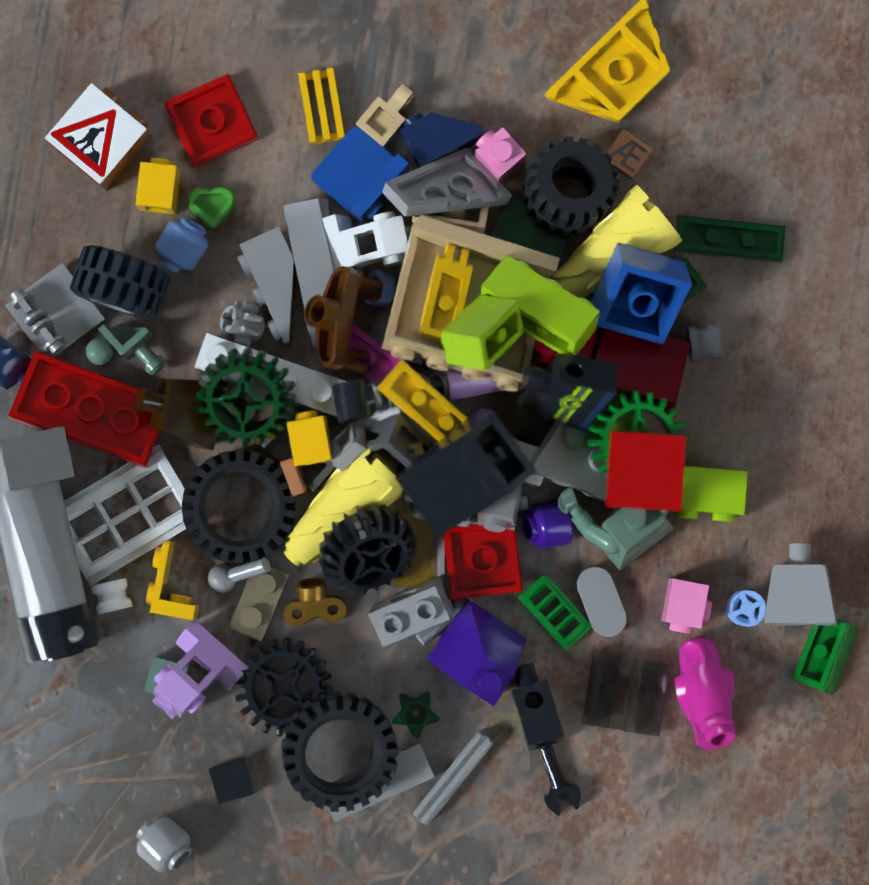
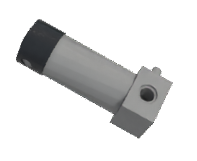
[0,426,98,662]

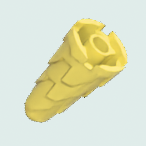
[550,185,683,299]
[283,438,406,566]

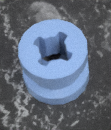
[726,590,766,627]

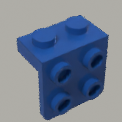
[311,127,409,224]

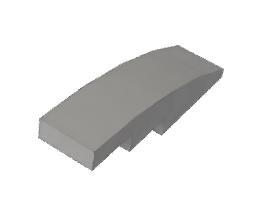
[283,198,334,346]

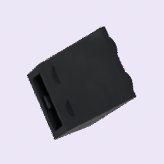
[394,408,537,536]

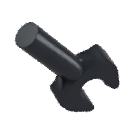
[539,745,581,816]

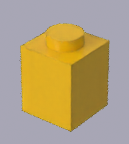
[135,158,181,215]
[287,410,332,467]

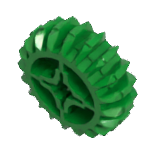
[587,391,689,474]

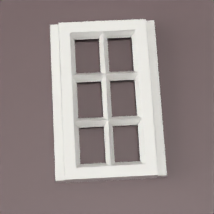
[64,445,186,586]

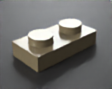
[228,566,290,642]

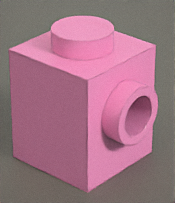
[475,127,527,183]
[661,578,712,634]

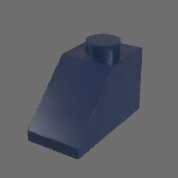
[400,112,484,168]

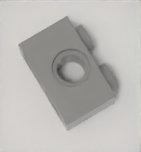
[368,576,454,647]

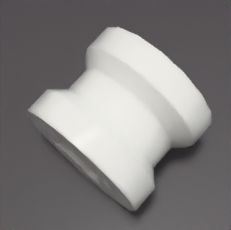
[91,578,133,615]

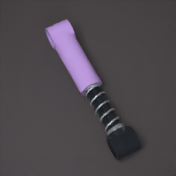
[331,347,537,423]

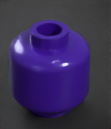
[523,499,578,549]

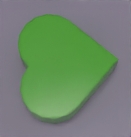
[188,187,236,232]

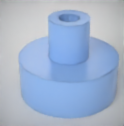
[364,269,397,308]

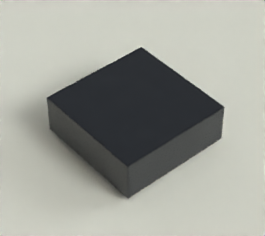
[209,758,255,805]

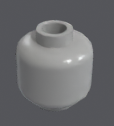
[136,817,192,873]

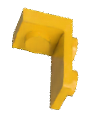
[146,540,200,620]

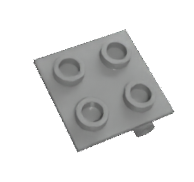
[5,263,106,357]

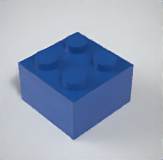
[591,242,692,344]

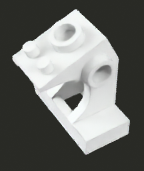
[323,212,412,276]

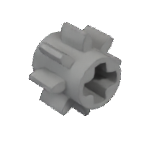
[220,301,265,347]

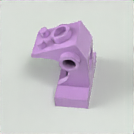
[152,619,249,719]

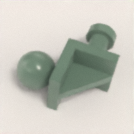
[86,324,166,375]

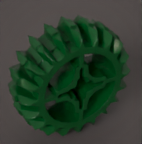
[196,347,297,447]

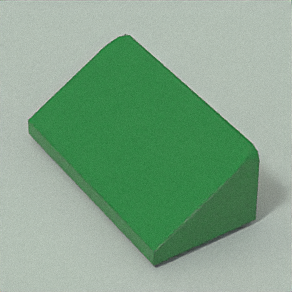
[792,619,858,695]

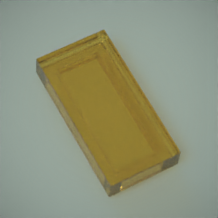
[394,515,431,587]

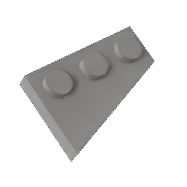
[382,148,512,217]
[530,420,620,509]

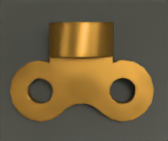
[283,578,347,626]

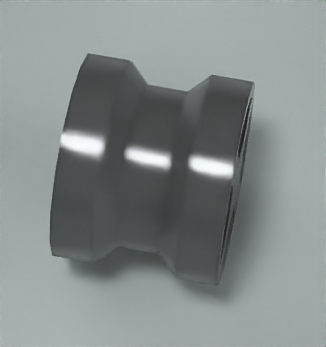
[685,322,721,362]

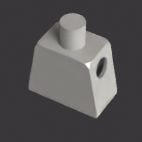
[764,543,837,626]

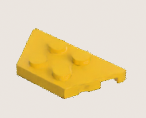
[545,0,670,123]

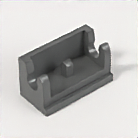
[366,414,434,467]

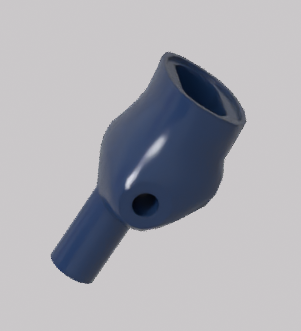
[0,336,31,390]

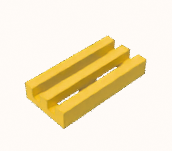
[298,67,345,145]

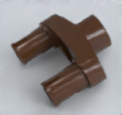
[304,266,383,373]

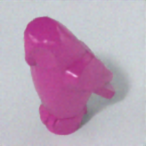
[674,636,736,750]

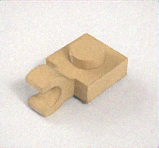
[356,84,415,148]

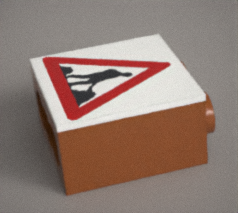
[45,83,152,191]

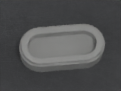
[576,567,627,637]

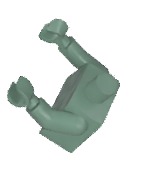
[557,487,674,571]

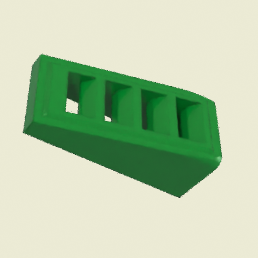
[517,573,592,651]

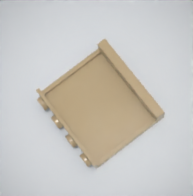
[382,215,560,392]

